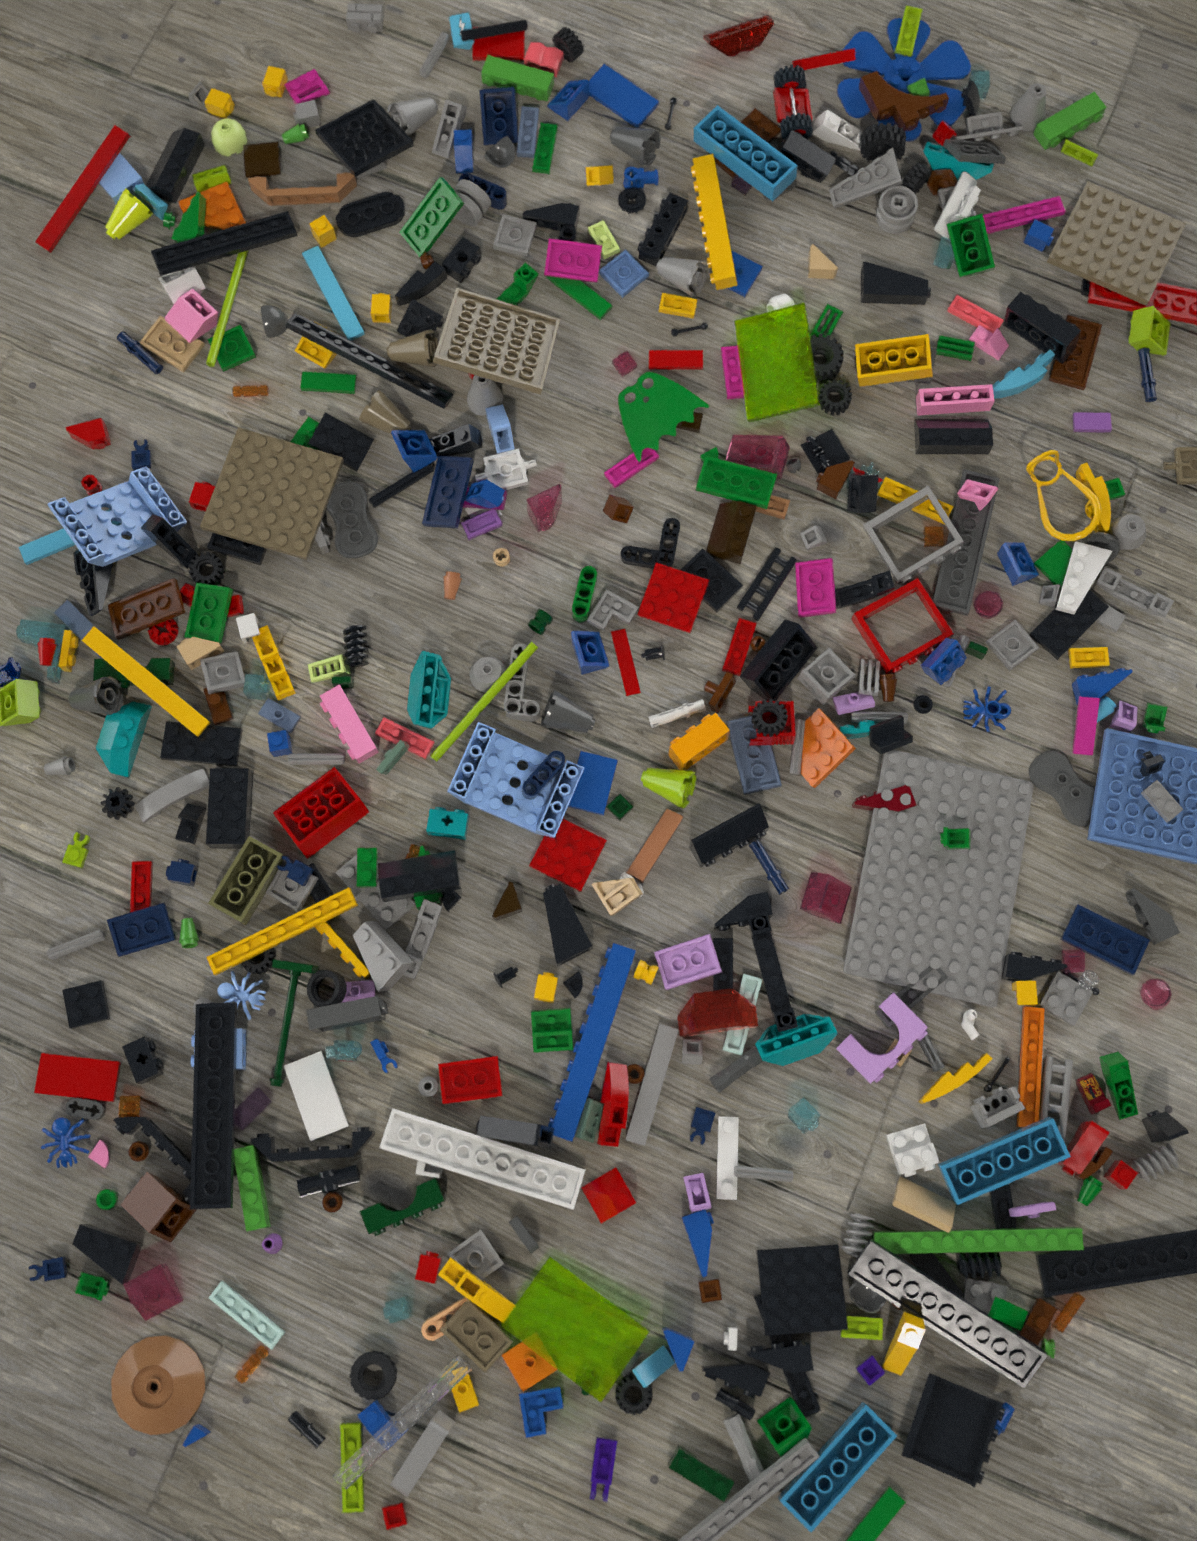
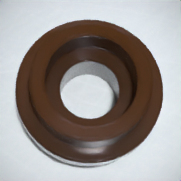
[420,252,434,270]
[627,1064,644,1084]
[129,1141,149,1162]
[322,1192,343,1213]

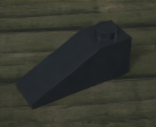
[523,203,580,231]
[141,514,199,569]
[1142,1110,1189,1143]

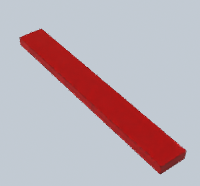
[35,125,131,253]

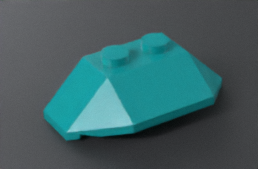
[923,142,994,180]
[407,651,451,729]
[96,701,152,778]
[755,1014,838,1066]

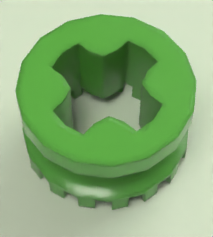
[1041,1338,1056,1358]

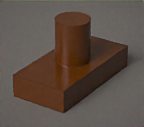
[704,672,736,713]
[203,688,233,725]
[1018,1297,1057,1346]

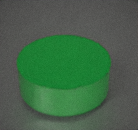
[96,1189,118,1210]

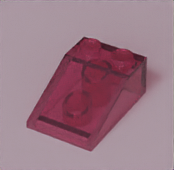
[725,435,790,479]

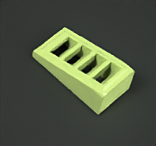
[308,654,351,683]

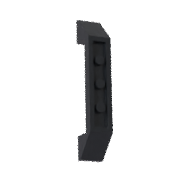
[747,911,798,1032]
[113,1117,191,1205]
[251,1127,375,1162]

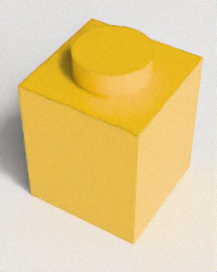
[262,66,288,98]
[204,88,234,119]
[309,215,337,248]
[371,293,392,323]
[534,972,558,1003]

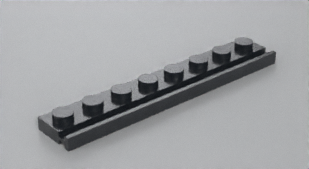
[151,211,297,276]

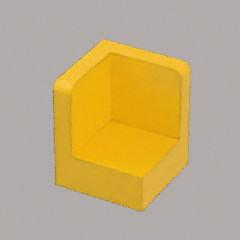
[586,165,614,186]
[1012,981,1038,1007]

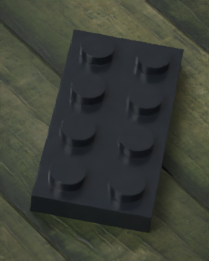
[1030,589,1109,660]
[160,721,243,767]

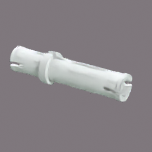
[648,699,706,728]

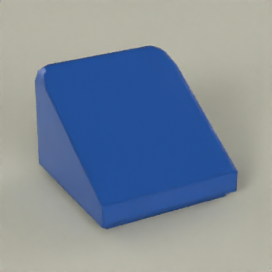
[183,1424,211,1447]

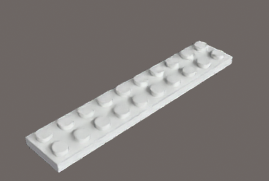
[379,1108,585,1210]

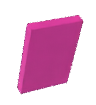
[544,238,602,283]
[795,558,836,618]

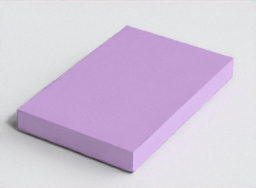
[654,934,722,990]

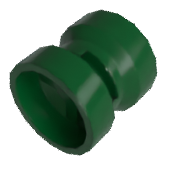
[527,609,553,635]

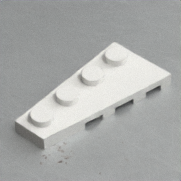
[1056,541,1112,614]

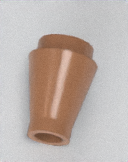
[443,572,462,600]

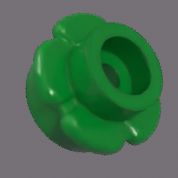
[163,212,175,230]

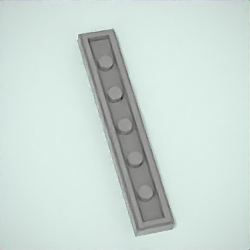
[626,1024,678,1146]

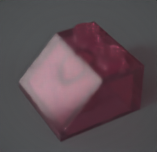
[526,484,562,532]
[800,872,852,924]
[123,1263,184,1321]

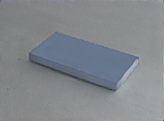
[726,716,782,795]

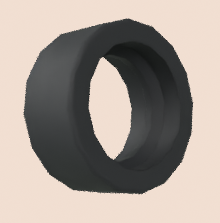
[307,969,347,1007]

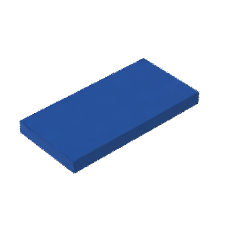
[589,64,659,128]

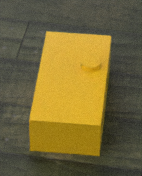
[855,334,933,387]

